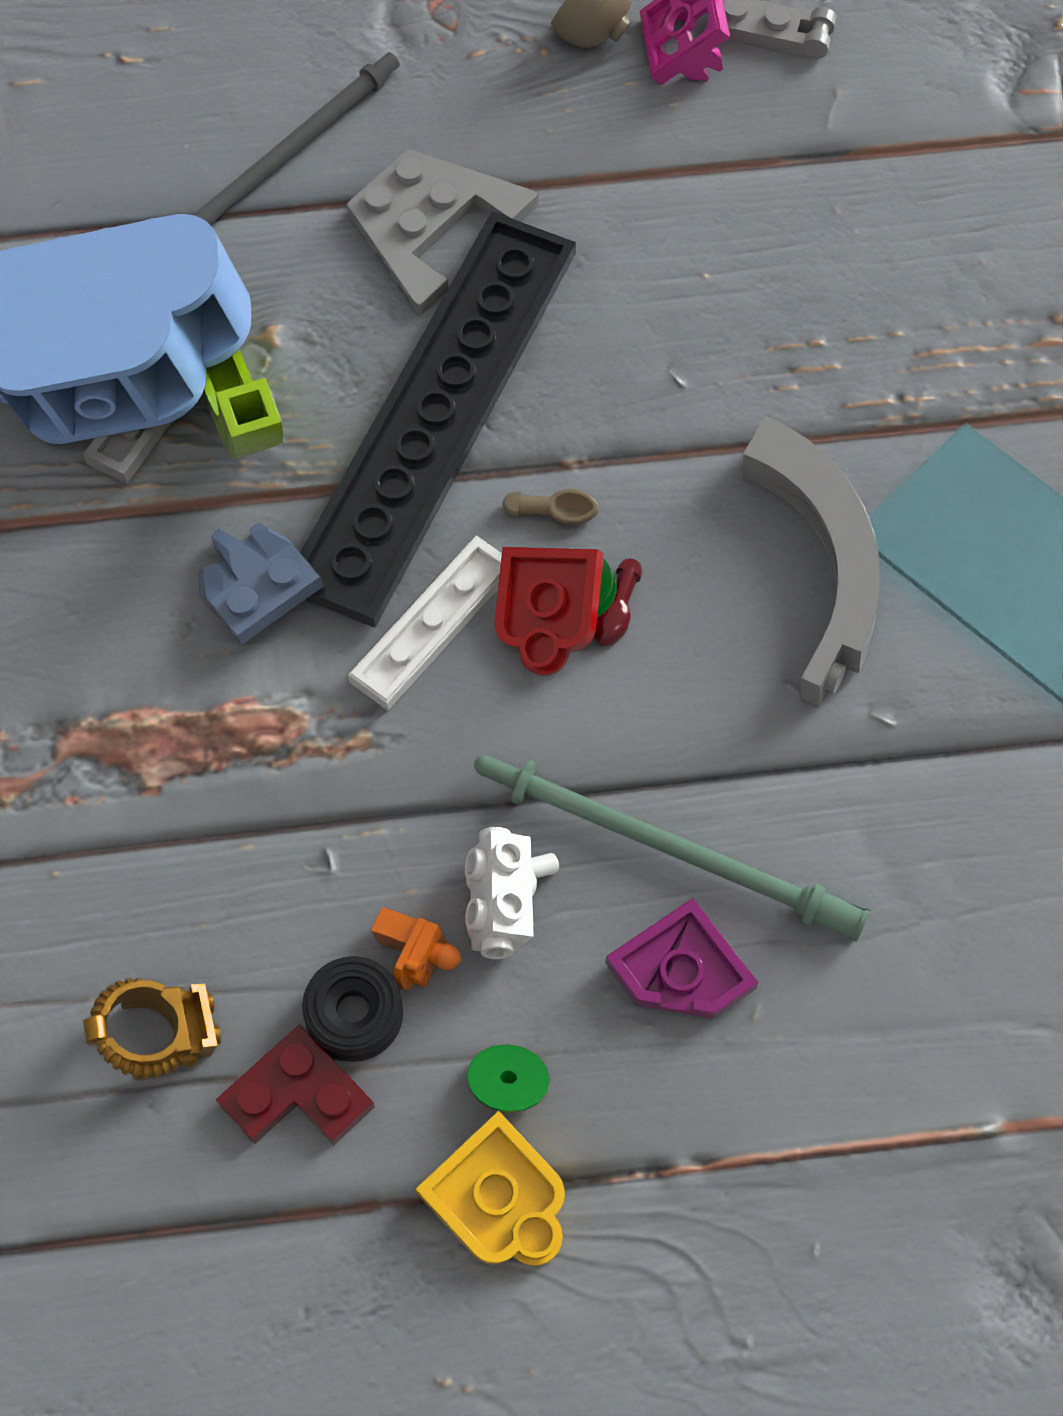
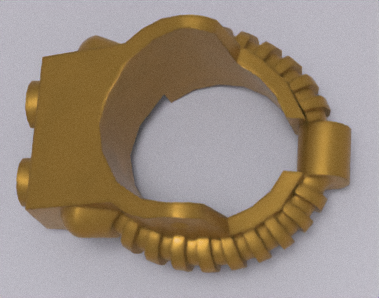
[83,978,221,1080]

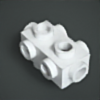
[465,827,559,959]

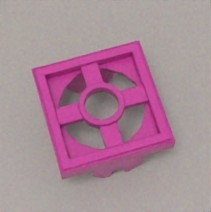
[639,0,730,85]

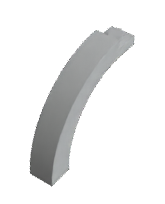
[743,416,880,707]

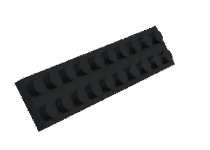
[300,211,576,628]

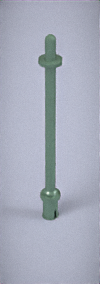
[474,755,870,942]

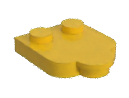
[415,1111,565,1266]

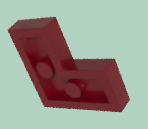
[216,1024,375,1146]

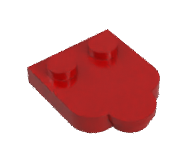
[494,547,604,676]

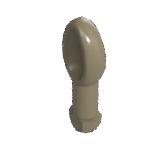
[502,489,599,526]

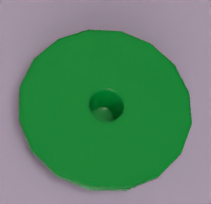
[467,1044,550,1113]

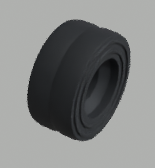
[302,956,403,1062]

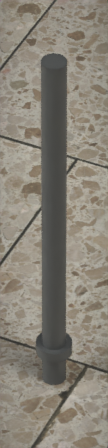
[193,52,400,225]

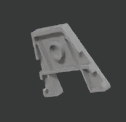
[347,149,539,316]

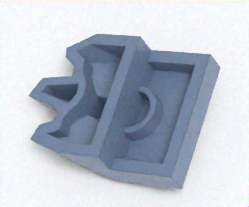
[199,522,324,645]

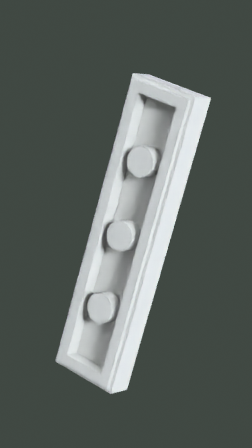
[348,536,502,711]

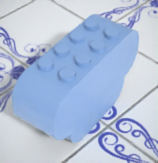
[0,214,251,444]

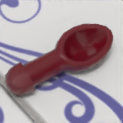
[594,558,642,647]

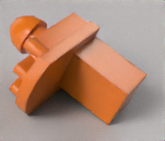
[371,907,461,990]

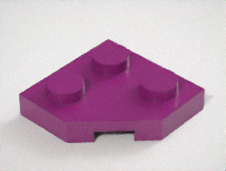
[605,898,759,1019]

